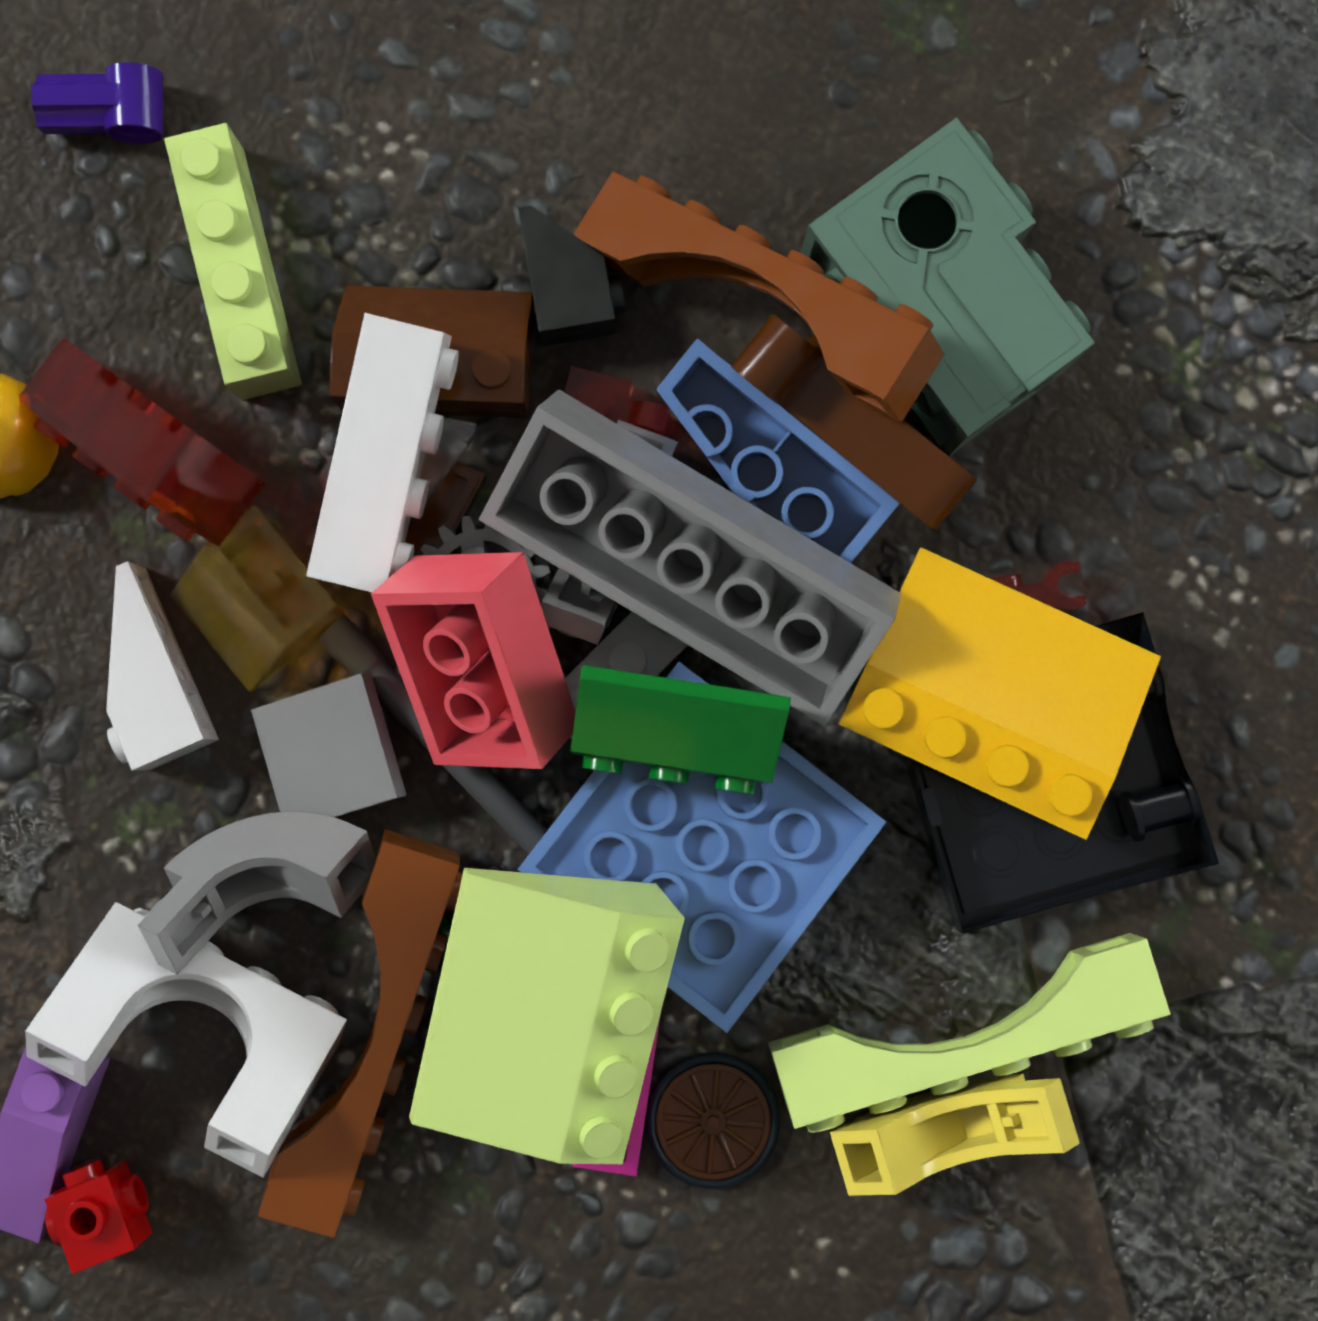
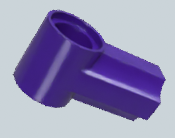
[31,62,164,144]

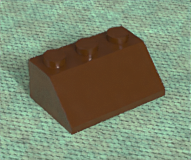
[329,285,533,418]

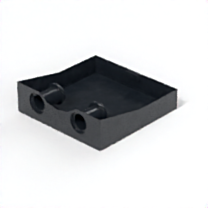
[904,612,1219,934]

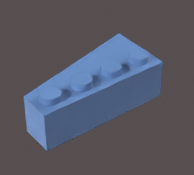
[656,338,900,563]

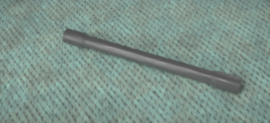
[318,616,548,855]

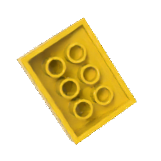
[838,547,1161,840]

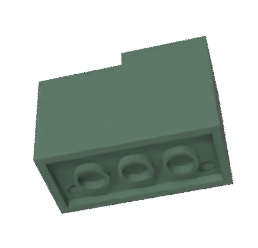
[801,117,1095,457]

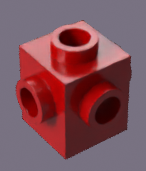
[44,1158,153,1275]

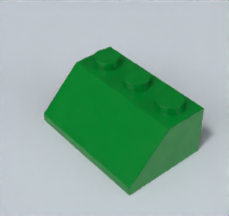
[570,665,791,795]

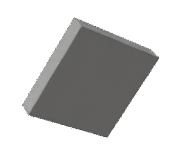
[251,672,407,817]

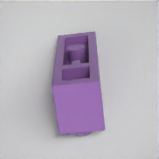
[0,1048,110,1243]

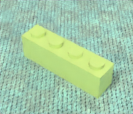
[164,123,302,400]

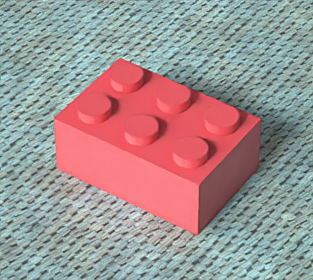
[371,552,576,769]

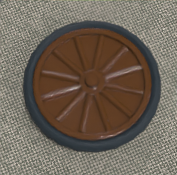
[646,1052,781,1189]

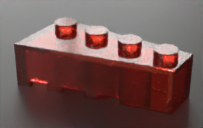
[19,337,266,547]

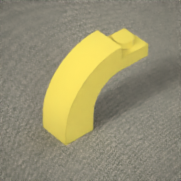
[830,1073,1080,1196]

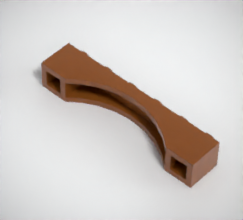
[573,171,944,423]
[257,829,463,1238]

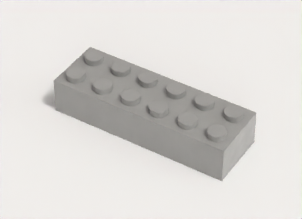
[478,390,901,726]

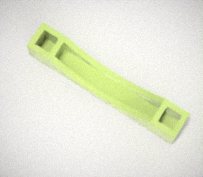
[768,933,1171,1133]

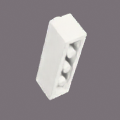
[306,313,459,592]

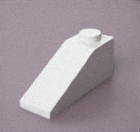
[106,561,219,770]

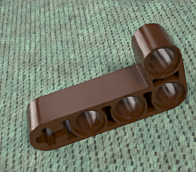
[731,314,977,531]

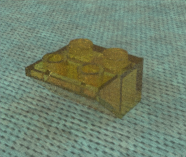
[170,505,350,692]

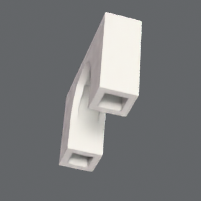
[25,902,347,1178]

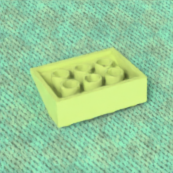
[409,868,685,1164]

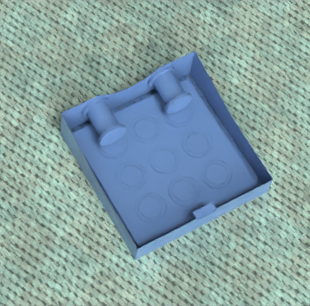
[517,662,886,1033]

